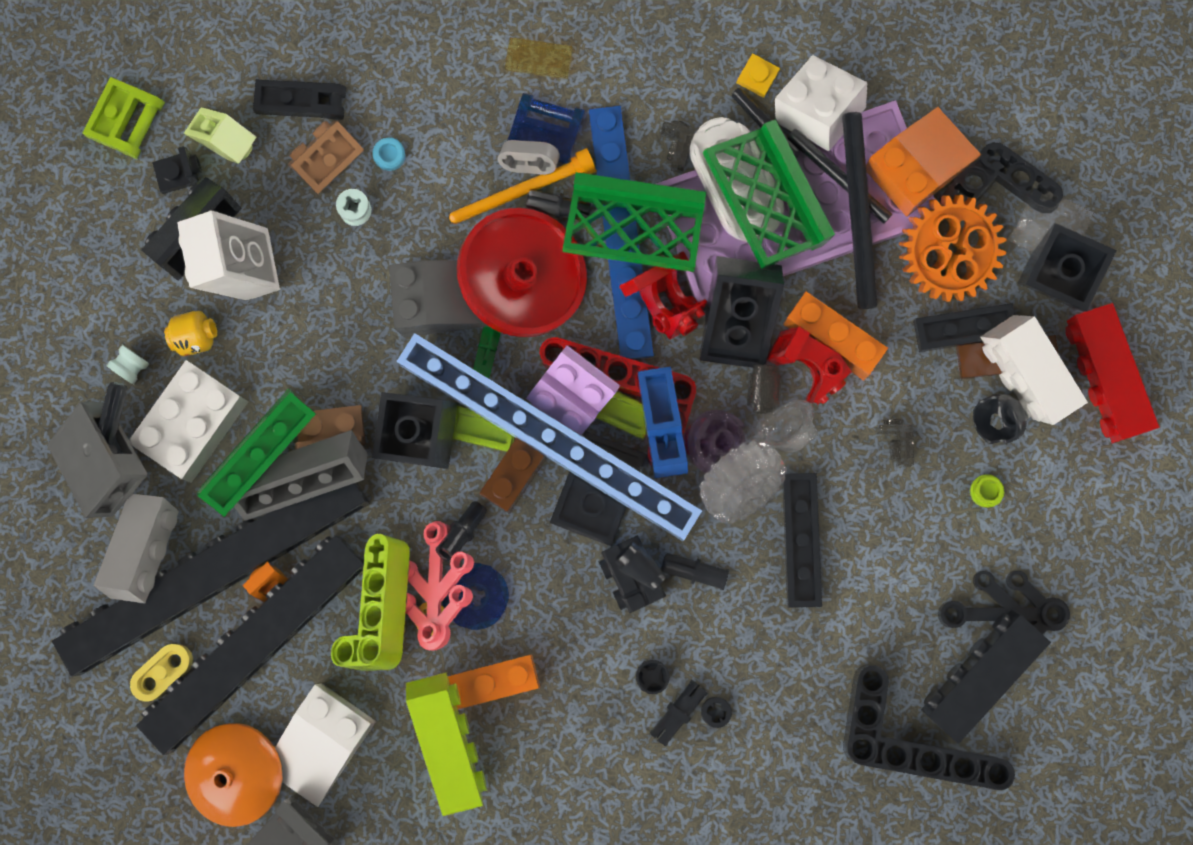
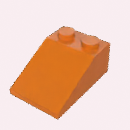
[866,107,981,217]

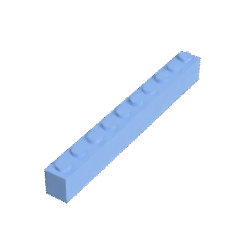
[397,333,702,541]

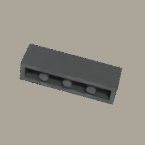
[234,430,367,521]

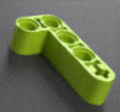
[331,534,410,671]

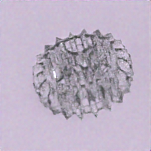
[699,440,787,523]

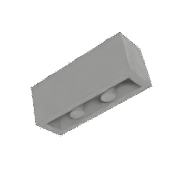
[93,494,179,603]

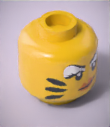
[164,311,217,356]

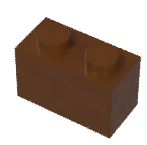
[479,437,546,514]

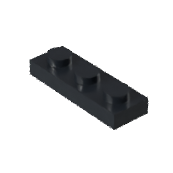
[913,303,1015,352]

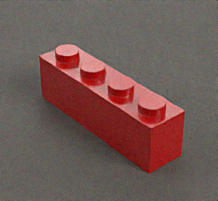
[1065,303,1160,444]

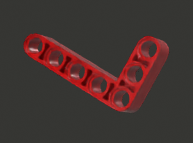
[539,337,696,466]

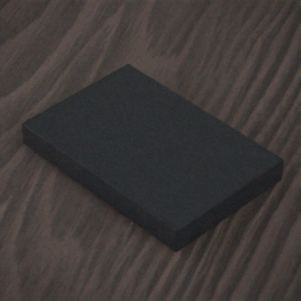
[550,431,647,547]

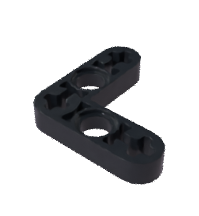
[939,142,1063,221]

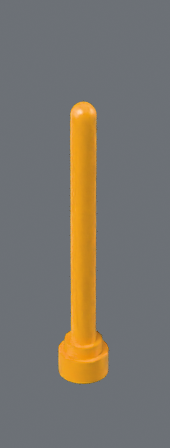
[449,148,597,224]

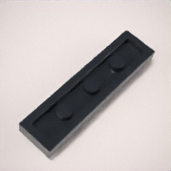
[782,473,822,608]

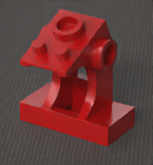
[619,251,707,340]
[766,326,852,405]

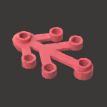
[405,521,474,651]

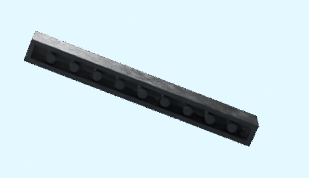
[52,482,370,676]

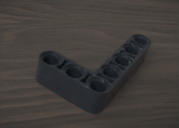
[843,665,1015,790]

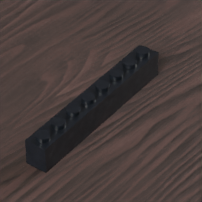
[136,535,364,756]

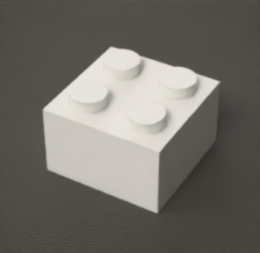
[775,55,867,151]

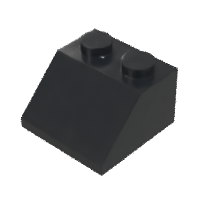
[1018,223,1117,312]

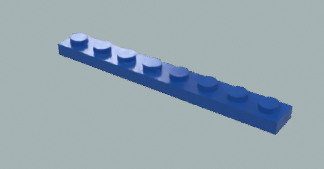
[589,106,654,360]

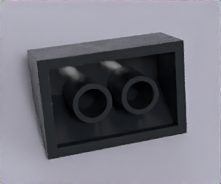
[141,177,242,281]

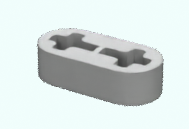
[498,140,560,175]

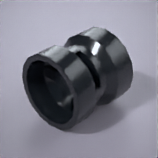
[636,660,670,694]

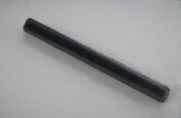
[842,112,877,309]

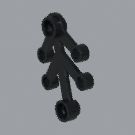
[938,571,1070,639]

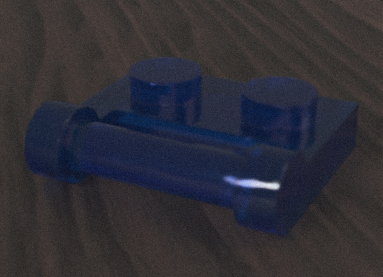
[507,93,585,164]

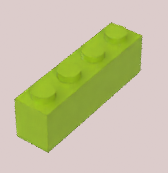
[406,672,487,816]

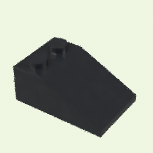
[700,256,784,369]

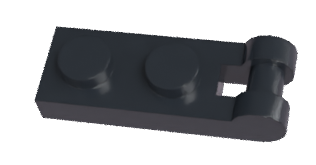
[253,79,346,120]

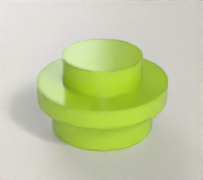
[970,474,1004,508]

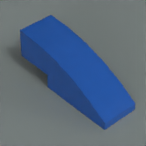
[638,366,688,479]

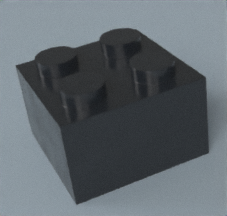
[372,392,458,469]

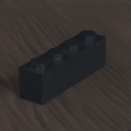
[921,610,1051,744]

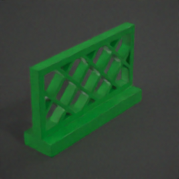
[703,119,835,269]
[563,172,706,272]
[197,388,316,517]

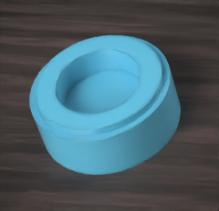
[373,138,405,171]

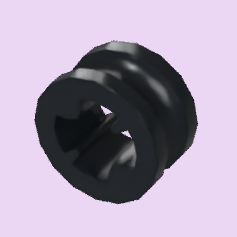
[701,697,732,728]

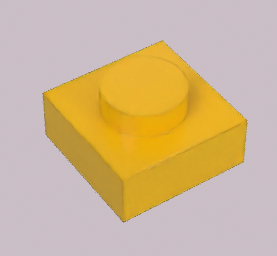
[736,53,780,98]

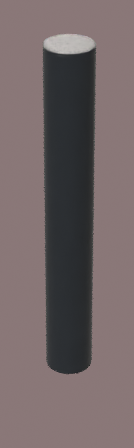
[732,88,801,158]

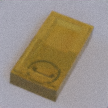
[505,37,573,79]

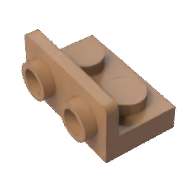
[287,121,364,194]
[295,405,366,450]

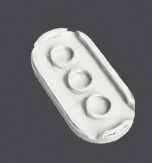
[690,117,784,242]

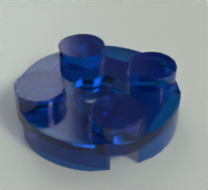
[442,563,509,630]

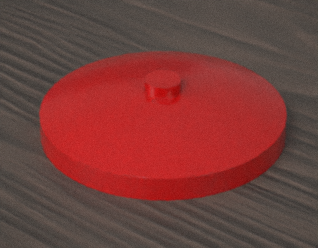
[457,208,587,338]

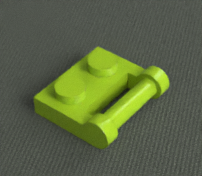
[82,77,165,159]

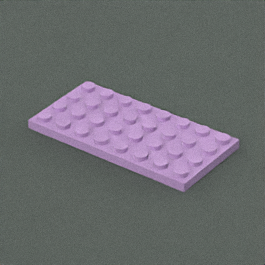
[656,100,935,303]

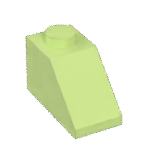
[184,107,257,164]

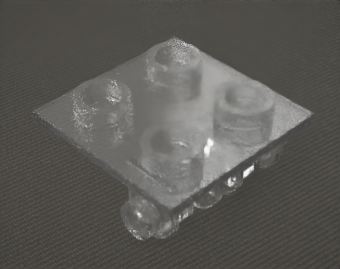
[1008,184,1095,253]

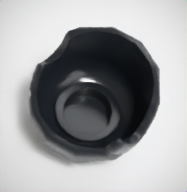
[973,394,1027,444]

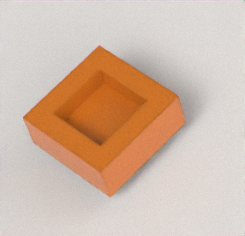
[242,562,289,602]

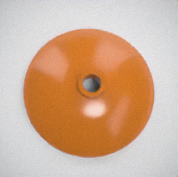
[184,723,282,827]

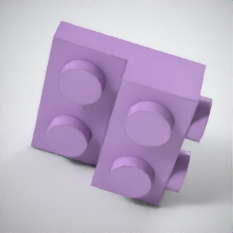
[526,345,620,435]

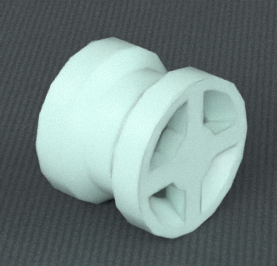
[336,189,372,226]
[106,344,150,385]

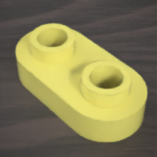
[130,644,193,701]

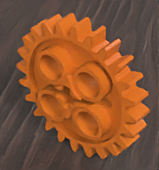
[899,195,1007,302]

